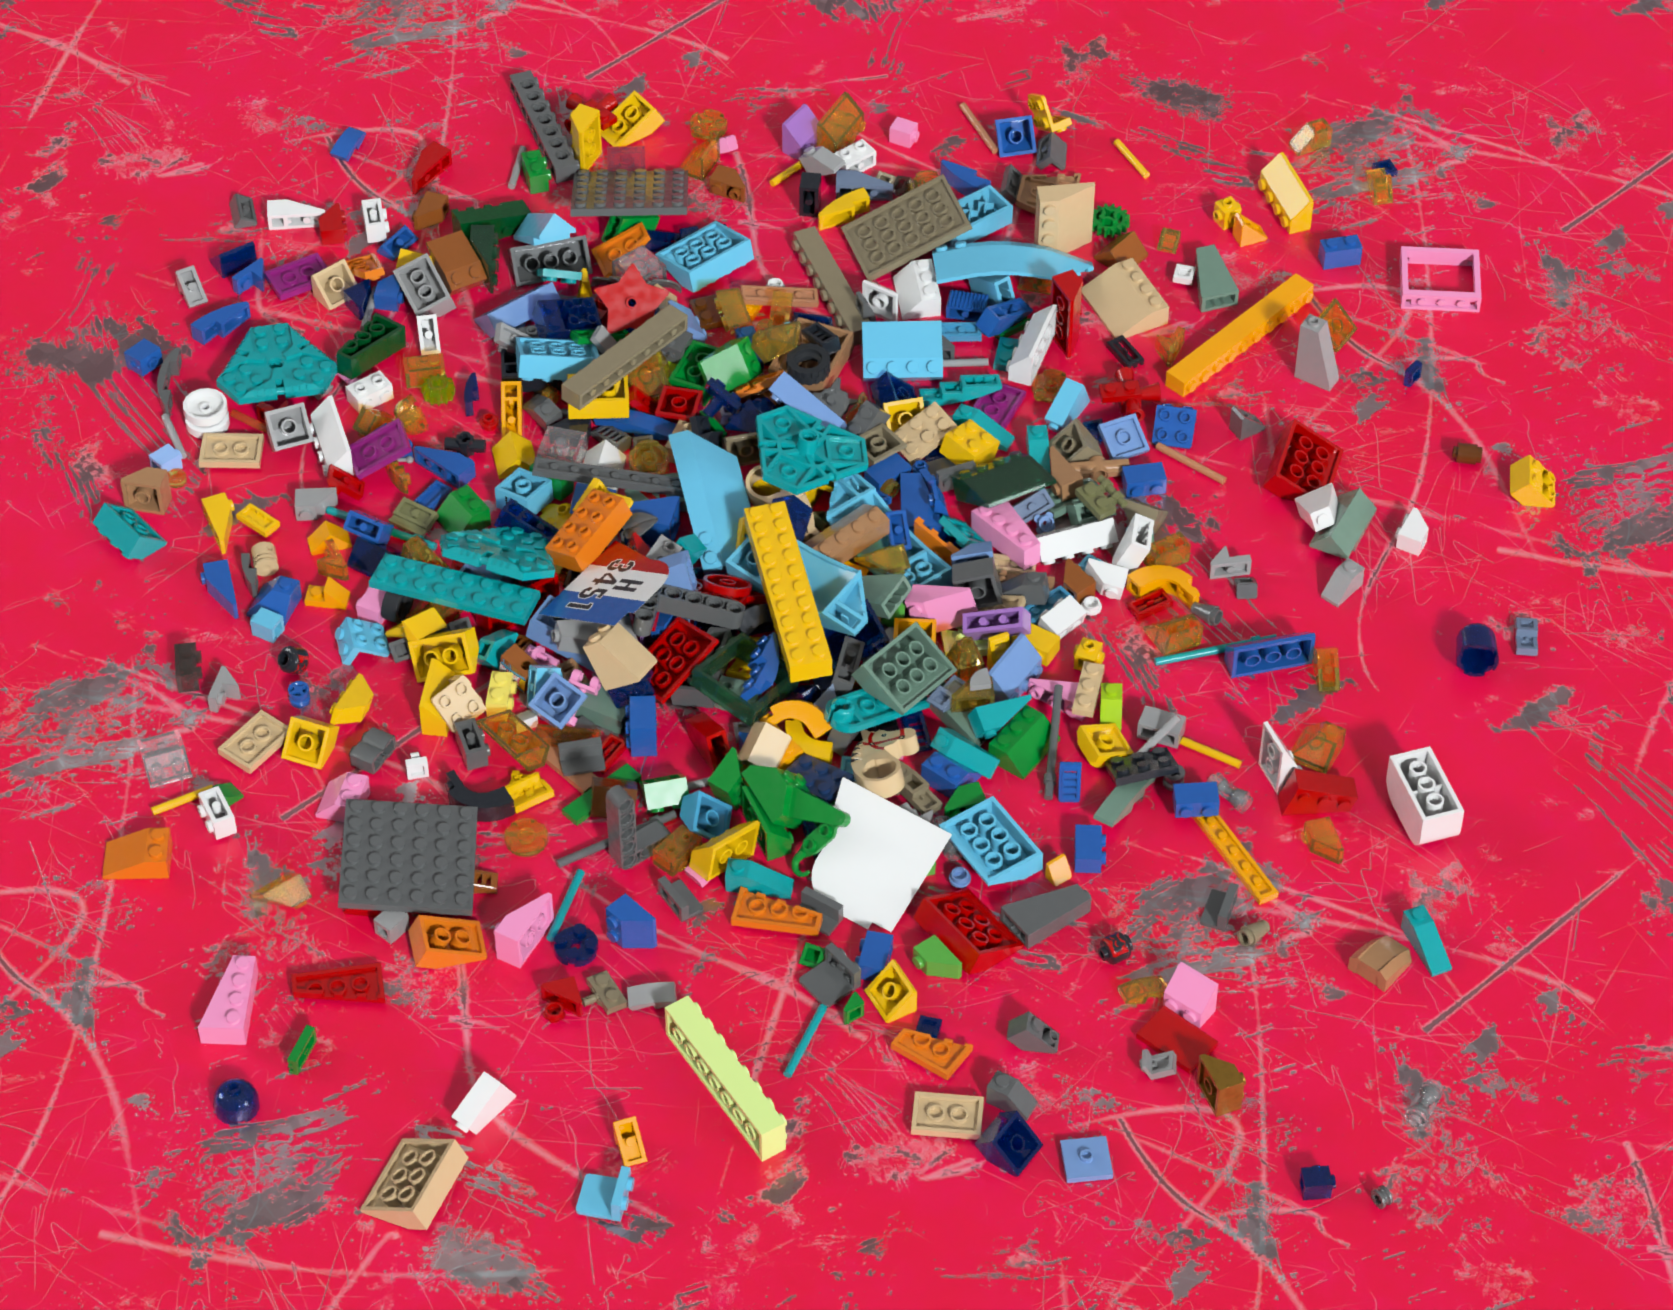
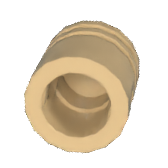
[251,542,279,577]

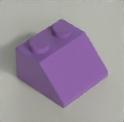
[782,103,824,161]

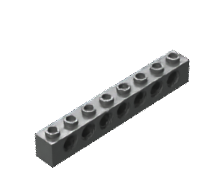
[509,70,580,184]

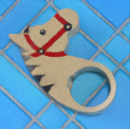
[851,728,919,798]

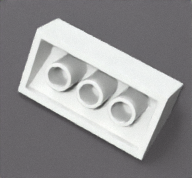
[1006,304,1057,386]
[309,395,354,477]
[1035,518,1119,565]

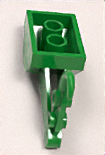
[741,765,851,877]

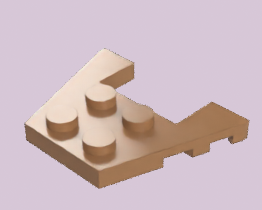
[1015,173,1081,214]

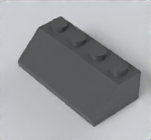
[507,235,593,287]

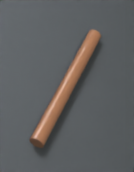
[959,102,999,154]
[1155,442,1227,485]

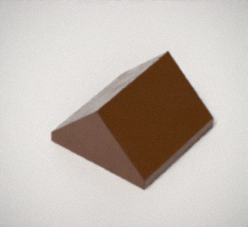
[590,777,638,818]

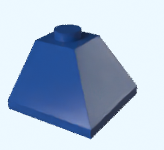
[994,115,1037,158]
[246,575,302,626]

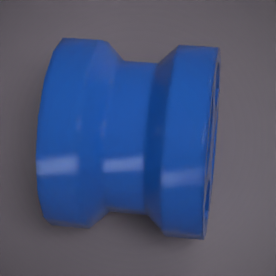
[288,681,310,708]

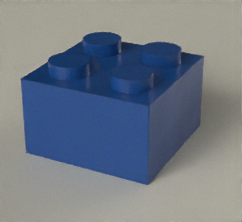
[625,696,657,757]

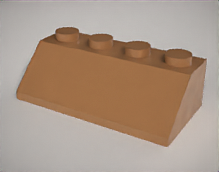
[804,504,890,563]

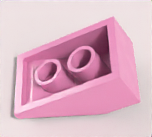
[904,584,979,633]
[493,893,554,968]

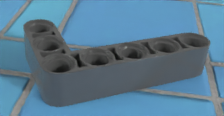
[633,584,745,637]
[606,785,674,870]

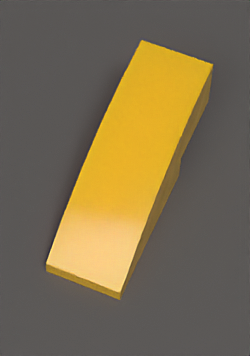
[818,187,870,231]

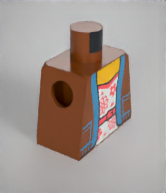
[499,643,539,694]

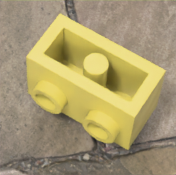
[485,671,517,721]

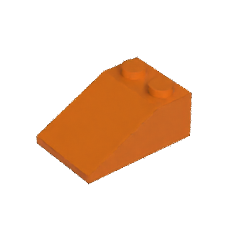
[102,827,173,879]
[408,915,487,969]

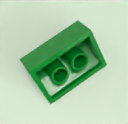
[668,340,718,407]
[989,704,1060,780]
[742,785,794,861]

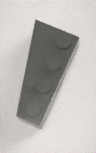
[671,627,734,708]

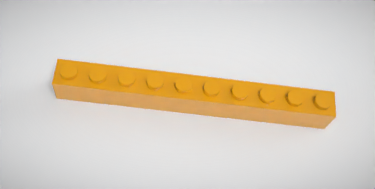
[1165,274,1314,397]

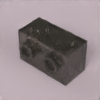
[174,642,203,693]

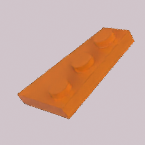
[591,222,651,278]
[345,253,385,280]
[719,369,784,405]
[914,516,959,567]
[891,1028,973,1081]

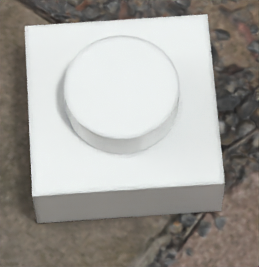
[1173,264,1196,286]

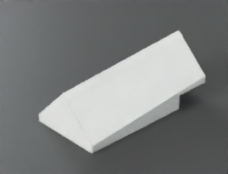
[571,439,627,504]

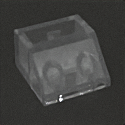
[137,729,192,788]

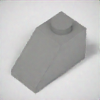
[799,146,845,176]
[295,487,338,521]
[1321,558,1365,608]

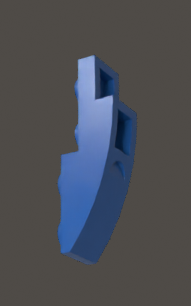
[740,632,779,702]

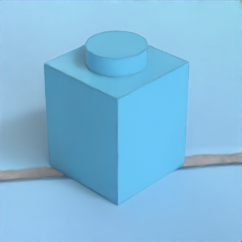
[250,607,285,644]

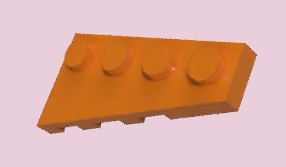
[731,886,823,936]

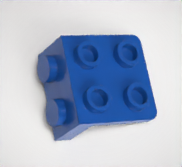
[1152,404,1197,449]

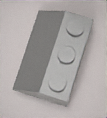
[393,253,457,317]

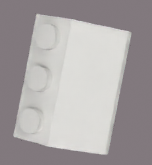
[893,259,941,320]

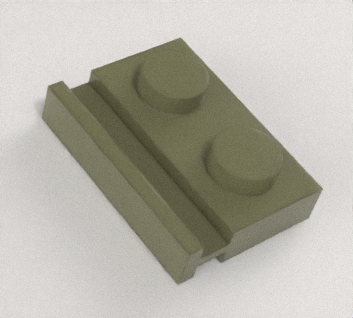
[388,497,439,538]

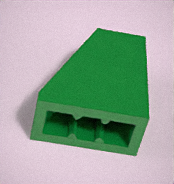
[601,215,660,242]

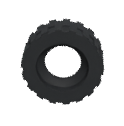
[786,343,830,385]

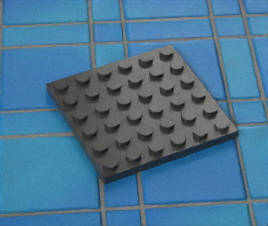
[570,168,688,217]
[338,799,478,916]

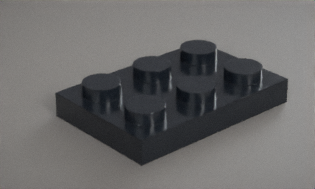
[1105,747,1179,787]

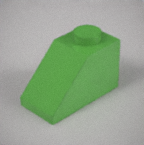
[912,935,962,979]

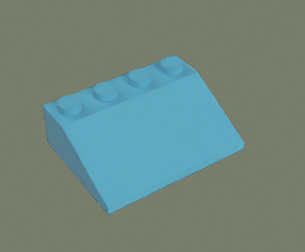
[655,221,754,293]
[862,321,943,381]
[515,337,599,382]
[939,796,1043,886]

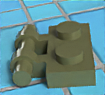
[1075,475,1128,521]

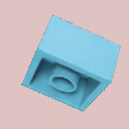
[494,467,554,521]

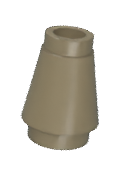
[1237,920,1270,947]

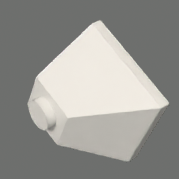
[862,280,898,321]

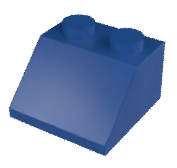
[921,751,982,799]
[606,893,657,948]

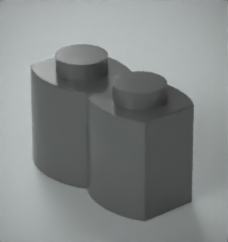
[349,727,396,774]

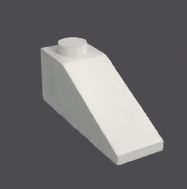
[267,199,325,230]

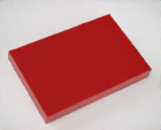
[1136,1005,1218,1074]

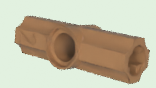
[1069,455,1129,483]

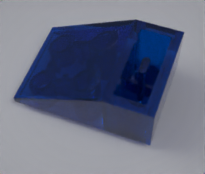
[532,297,602,340]

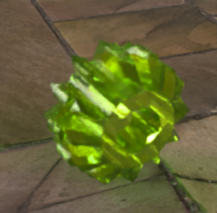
[421,374,456,406]

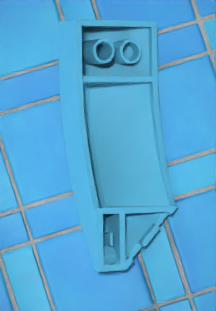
[932,241,1094,284]
[668,430,750,576]
[826,473,954,600]
[725,537,868,636]

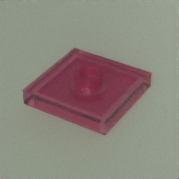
[607,146,645,172]

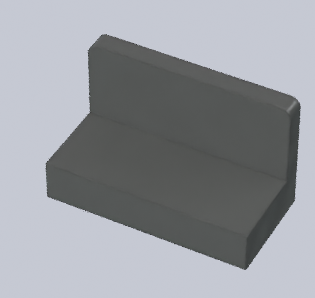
[1036,132,1067,171]
[558,737,606,777]
[657,876,703,922]
[1200,882,1239,931]
[799,886,843,936]

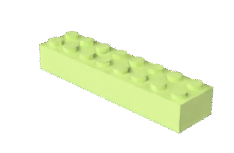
[665,996,787,1162]

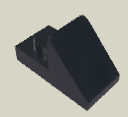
[689,416,724,446]

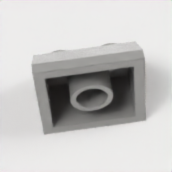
[264,402,314,452]

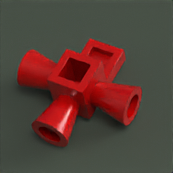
[564,93,619,133]
[1098,367,1161,422]

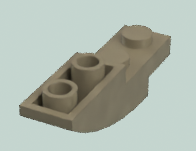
[879,760,943,815]

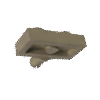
[581,970,628,1015]

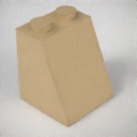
[583,623,657,691]

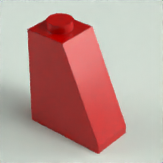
[685,712,730,772]

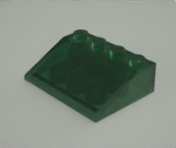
[952,451,1057,508]

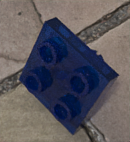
[702,377,742,419]

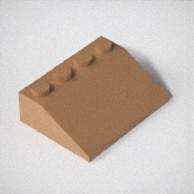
[768,317,854,394]

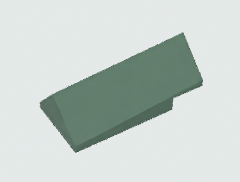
[1309,488,1377,559]

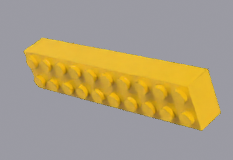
[744,501,832,683]

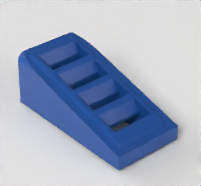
[1058,762,1082,802]

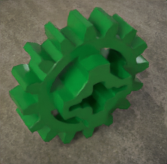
[1092,204,1130,238]

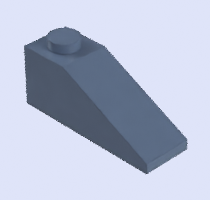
[836,170,893,201]

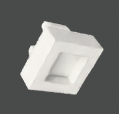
[405,752,429,780]

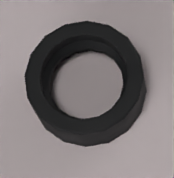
[381,591,414,624]

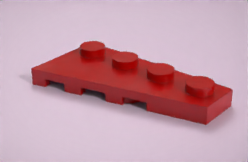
[291,962,386,1003]

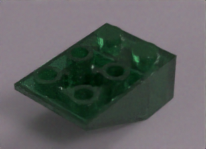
[470,225,500,294]

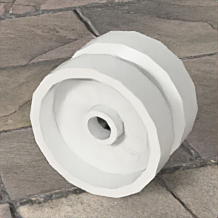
[183,388,230,439]

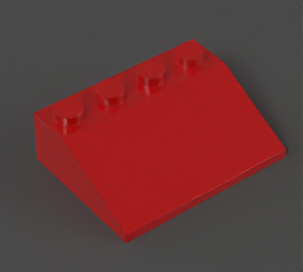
[1263,419,1344,501]
[628,616,719,704]
[913,889,1024,975]

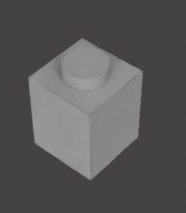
[373,911,410,944]

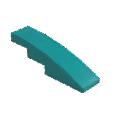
[918,374,1002,407]

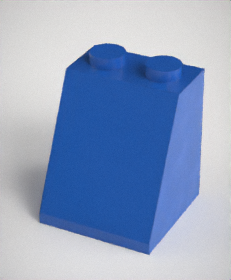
[619,496,681,548]

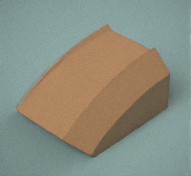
[1348,935,1412,992]

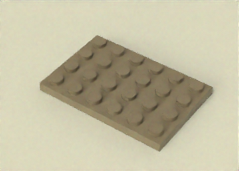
[841,174,973,281]

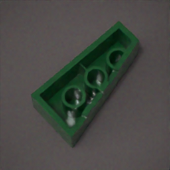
[451,200,531,249]
[336,313,406,379]

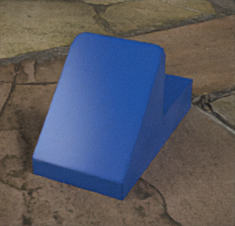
[232,258,265,295]

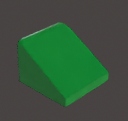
[212,783,244,806]
[799,942,825,968]
[843,991,864,1025]

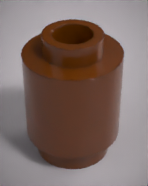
[1452,442,1483,465]

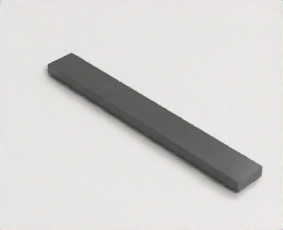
[532,457,684,497]

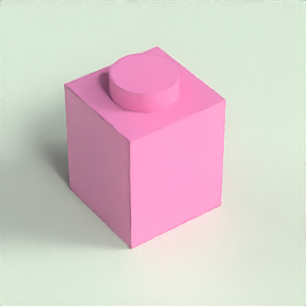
[889,117,920,148]

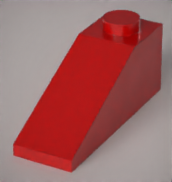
[411,141,452,195]

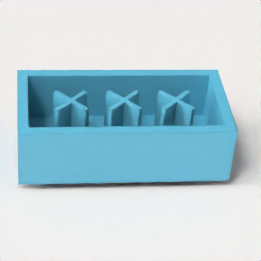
[942,185,1013,247]

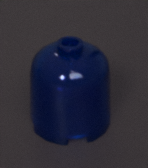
[1456,623,1499,677]

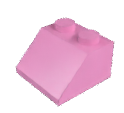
[315,772,370,822]
[1163,962,1218,1028]

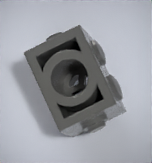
[659,331,693,364]

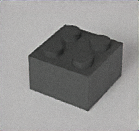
[952,557,1003,609]

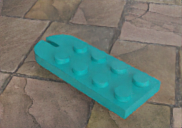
[824,689,930,733]

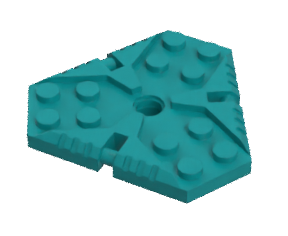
[216,323,337,405]
[755,405,869,495]
[440,526,555,581]

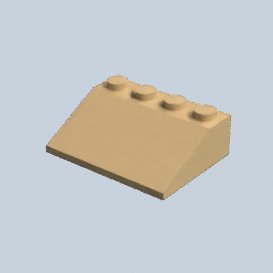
[1034,182,1095,253]
[1082,258,1169,339]
[360,1138,469,1230]

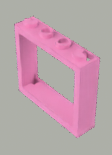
[1399,246,1482,312]

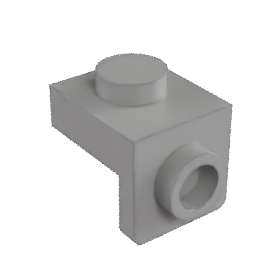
[1140,1049,1177,1080]

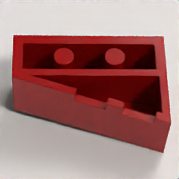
[1278,769,1358,816]

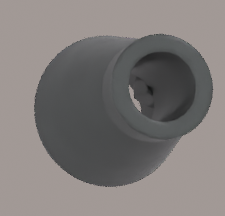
[1191,602,1223,626]

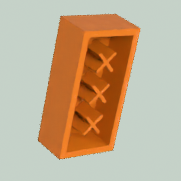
[545,489,633,573]

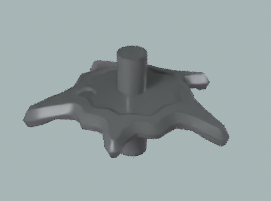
[812,377,860,419]

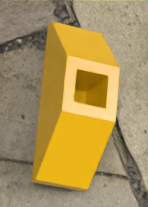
[329,673,374,725]

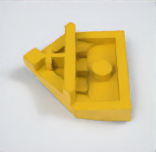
[505,770,555,814]

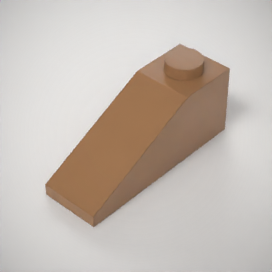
[1050,446,1084,502]

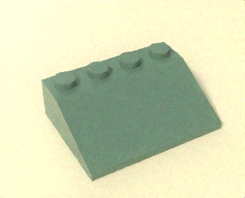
[852,622,957,715]

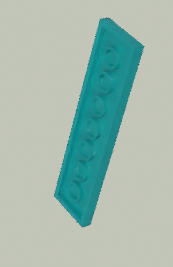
[369,553,541,626]

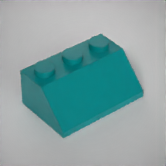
[92,503,167,560]

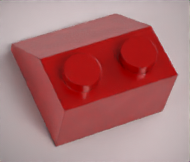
[655,385,704,421]

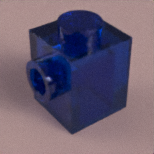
[1299,1165,1336,1200]

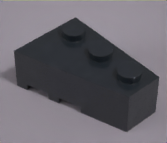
[501,348,563,392]

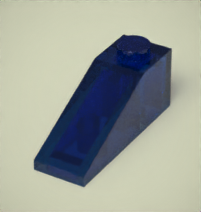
[494,498,559,542]

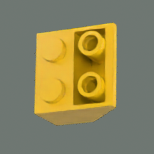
[1510,455,1556,508]

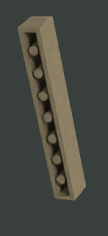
[791,226,870,346]
[561,304,688,410]

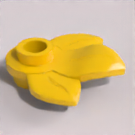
[536,503,572,535]

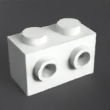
[834,139,876,172]
[361,198,390,243]
[345,370,394,415]
[1037,595,1087,640]
[197,786,237,840]

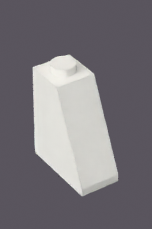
[1295,483,1339,532]
[1112,513,1154,574]
[451,1071,517,1134]

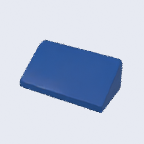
[377,225,419,261]
[885,509,912,555]

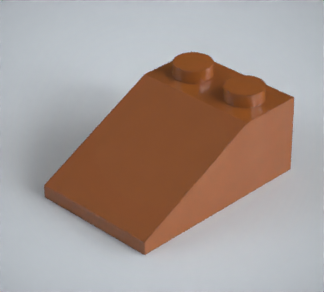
[426,230,487,296]

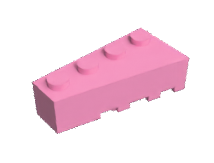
[971,495,1040,570]
[198,955,258,1045]

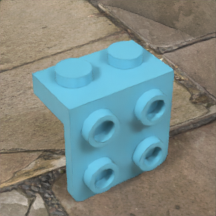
[335,617,390,665]
[576,1166,635,1222]

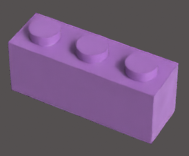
[963,606,1031,641]

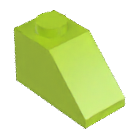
[1100,683,1122,732]

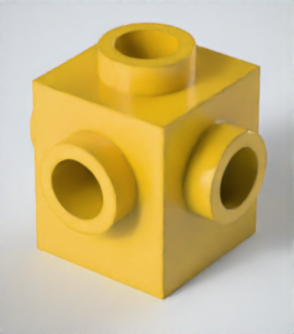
[1213,196,1242,231]
[1073,637,1105,671]

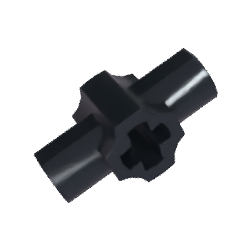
[444,431,486,457]

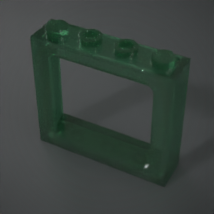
[689,632,800,727]

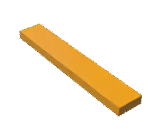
[1192,815,1279,905]

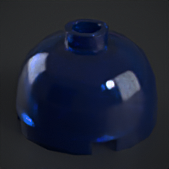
[213,1078,260,1125]

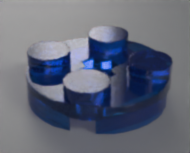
[554,924,598,967]

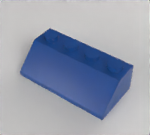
[1224,631,1316,678]

